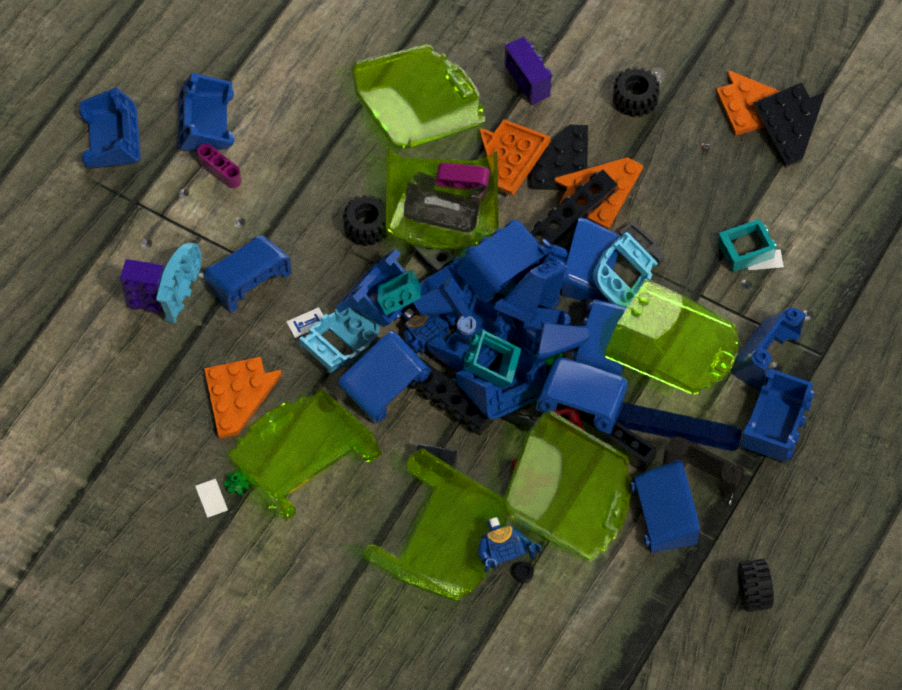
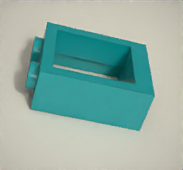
[717,219,777,272]
[377,269,421,315]
[463,330,521,387]

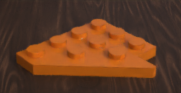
[716,71,780,136]
[480,119,551,196]
[554,157,644,229]
[204,357,282,439]

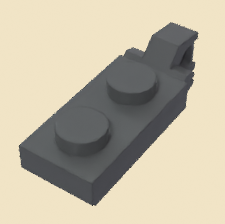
[619,221,665,265]

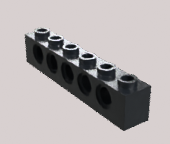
[530,169,618,246]
[408,358,494,436]

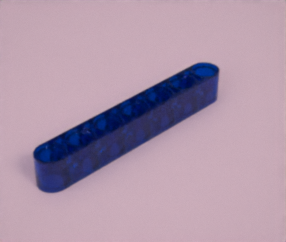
[617,402,742,451]

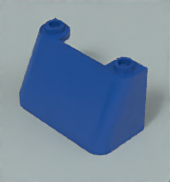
[178,73,234,151]
[79,87,141,168]
[562,217,621,302]
[204,236,292,313]
[426,296,517,379]
[516,307,589,360]
[731,308,806,391]
[338,331,432,424]
[456,349,547,420]
[536,357,628,434]
[630,460,700,553]

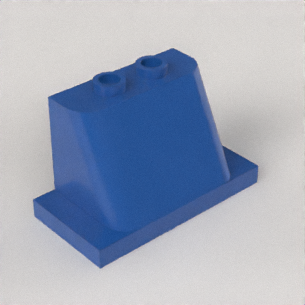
[335,249,412,327]
[413,256,477,318]
[494,261,568,323]

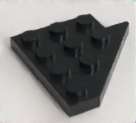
[752,82,825,168]
[529,124,588,190]

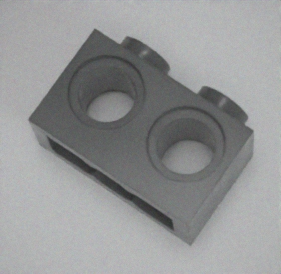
[413,233,455,274]

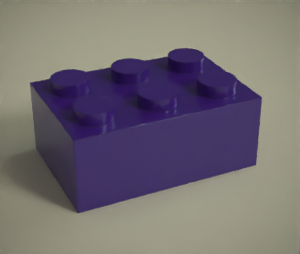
[505,36,552,105]
[120,259,164,313]

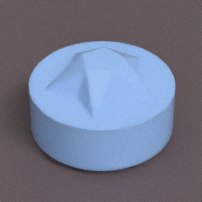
[457,316,476,335]

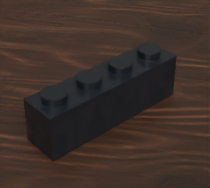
[581,412,657,472]

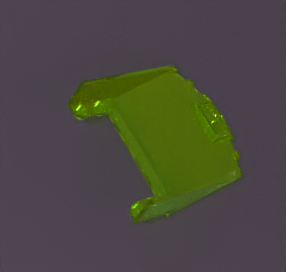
[228,389,382,521]
[360,448,506,601]

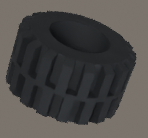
[613,67,660,117]
[343,195,391,246]
[737,558,774,612]

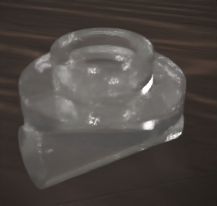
[650,67,666,85]

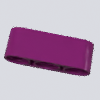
[197,144,242,188]
[435,163,490,190]

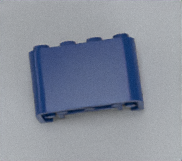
[456,219,548,304]
[572,299,640,376]
[741,368,815,462]

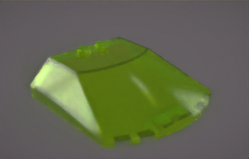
[352,44,485,149]
[385,147,499,250]
[604,279,739,395]
[502,410,631,561]

